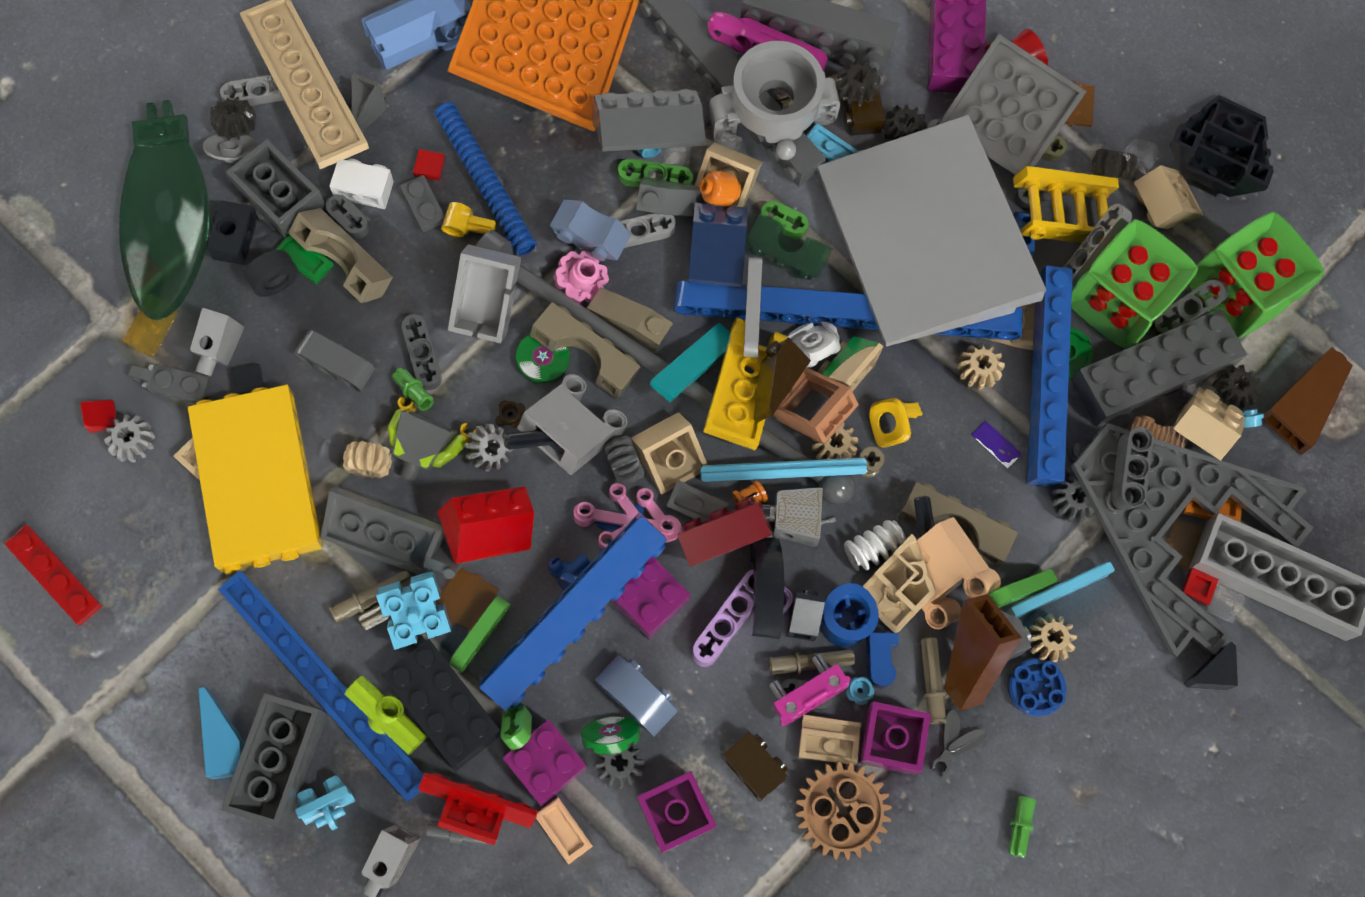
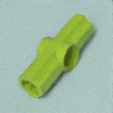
[345,676,427,755]

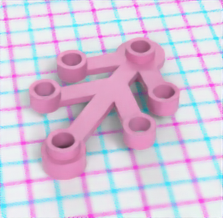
[573,483,681,550]

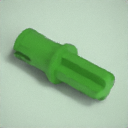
[392,368,434,411]
[1008,796,1036,857]

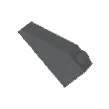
[636,177,707,216]

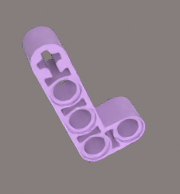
[692,569,793,667]

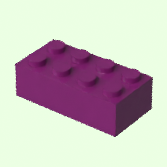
[927,0,986,93]

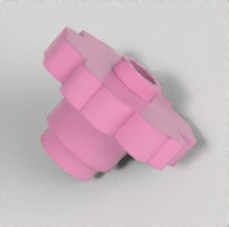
[553,250,609,304]

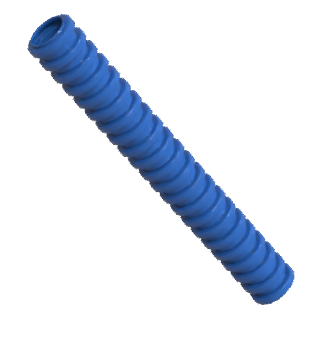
[434,102,537,256]

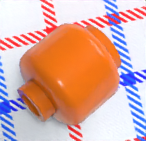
[700,170,741,207]

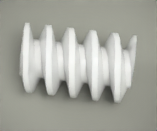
[844,520,906,571]

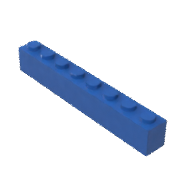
[1027,266,1073,487]
[479,512,667,711]

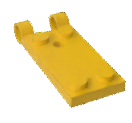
[703,317,787,450]

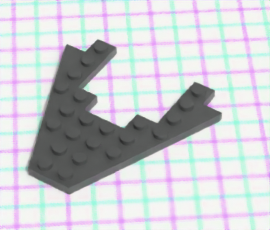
[1071,423,1314,657]

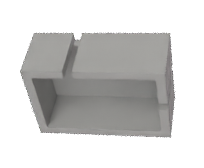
[448,244,522,343]

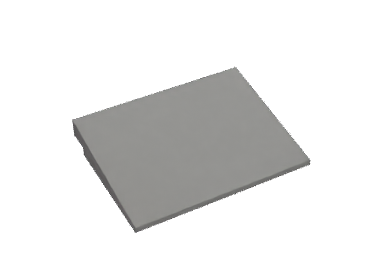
[817,115,1046,347]

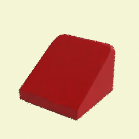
[80,400,117,433]

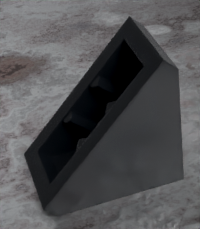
[1183,642,1238,690]

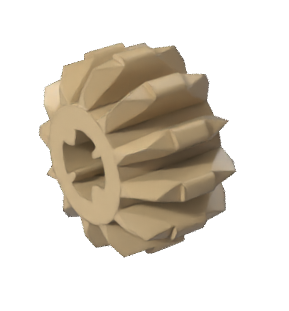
[957,342,1005,390]
[811,422,858,460]
[343,441,392,479]
[1028,614,1077,663]

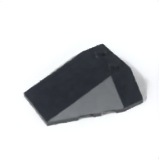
[1169,95,1274,197]

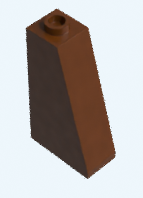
[1262,347,1353,455]
[944,594,1022,711]

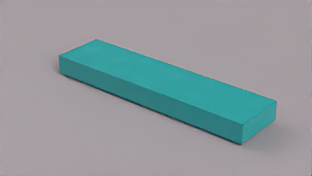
[649,323,730,402]

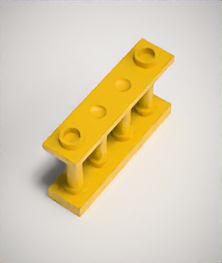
[1013,166,1119,244]

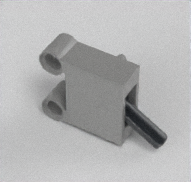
[503,374,628,475]

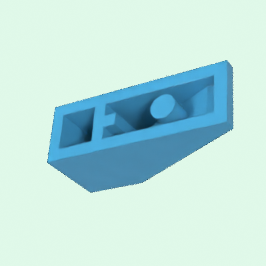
[198,687,245,780]

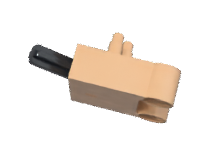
[914,496,1001,629]

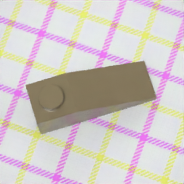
[586,287,673,353]

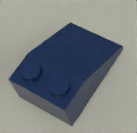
[688,203,748,288]

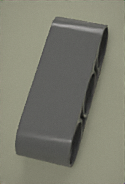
[294,330,376,392]
[1112,427,1153,511]

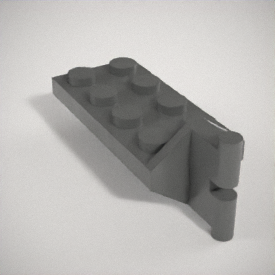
[320,486,465,579]

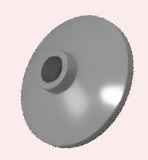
[203,133,258,163]

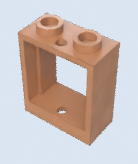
[774,367,859,444]

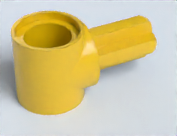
[441,202,496,237]

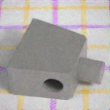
[190,308,244,377]

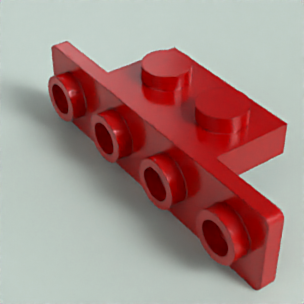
[418,773,538,845]

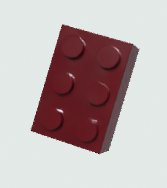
[677,497,772,567]

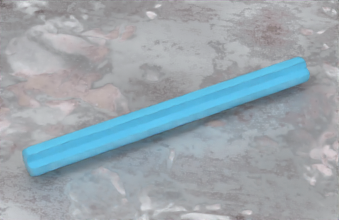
[700,457,867,482]

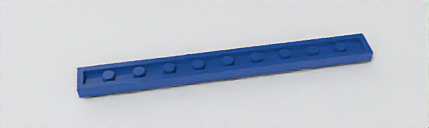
[218,570,424,803]

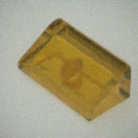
[123,295,178,358]

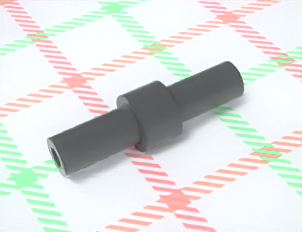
[426,824,486,845]

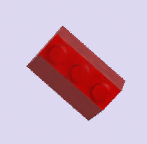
[437,486,534,564]

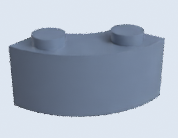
[550,200,631,261]
[595,655,678,737]

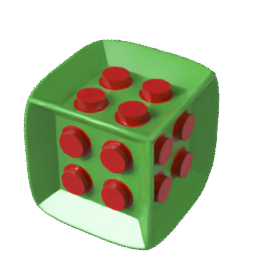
[1189,212,1324,339]
[1071,219,1198,349]

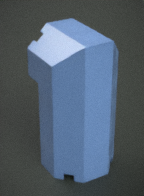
[360,0,471,70]

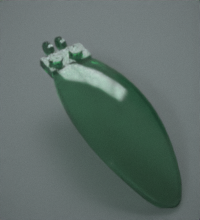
[119,100,210,320]

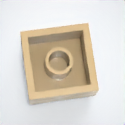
[1173,387,1246,461]

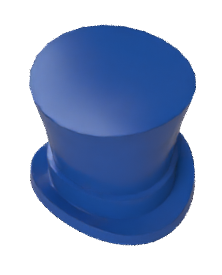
[820,583,879,647]

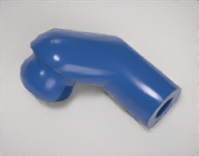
[548,553,591,578]

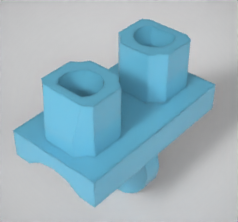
[295,775,356,830]

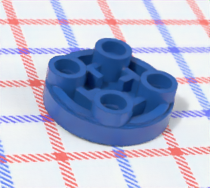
[1007,658,1067,717]

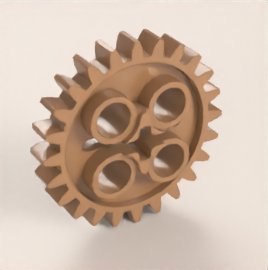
[795,761,892,860]

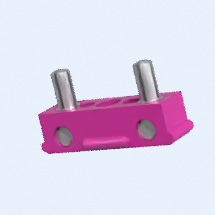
[769,654,850,726]

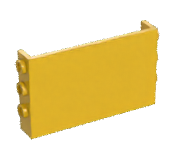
[188,385,323,574]

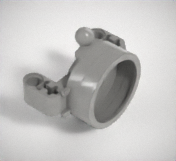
[708,41,840,160]

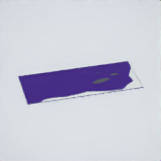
[972,421,1022,468]

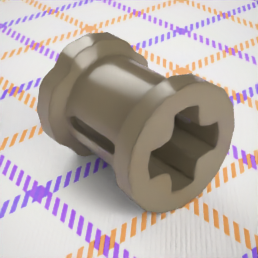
[859,447,885,478]

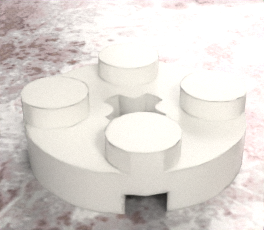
[787,322,841,367]

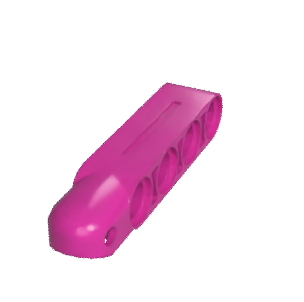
[707,11,828,71]

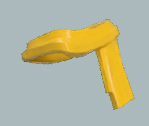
[869,398,923,447]

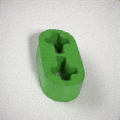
[760,201,809,239]
[500,703,532,750]

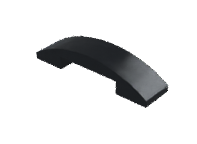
[751,537,784,639]

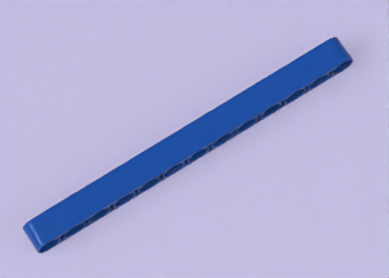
[674,281,1023,340]

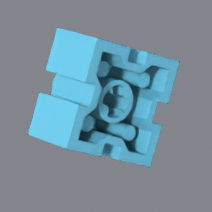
[376,570,451,650]

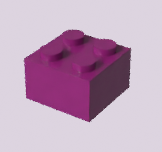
[610,556,691,640]
[858,702,931,775]
[503,719,587,807]
[637,771,717,854]

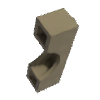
[288,208,393,303]
[530,302,640,400]
[898,482,1018,568]

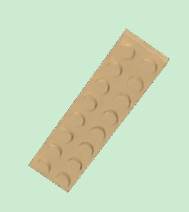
[239,0,369,169]

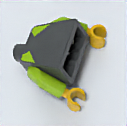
[387,397,476,481]

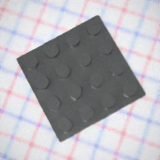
[939,34,1087,175]

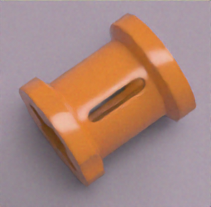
[732,479,768,504]

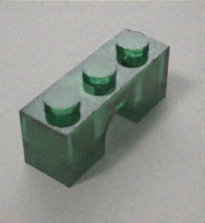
[746,214,834,280]

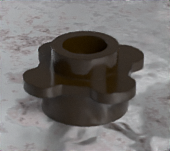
[495,400,526,429]

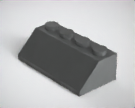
[593,89,706,151]
[221,693,328,830]

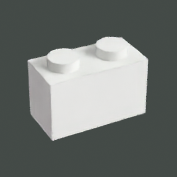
[330,159,394,209]

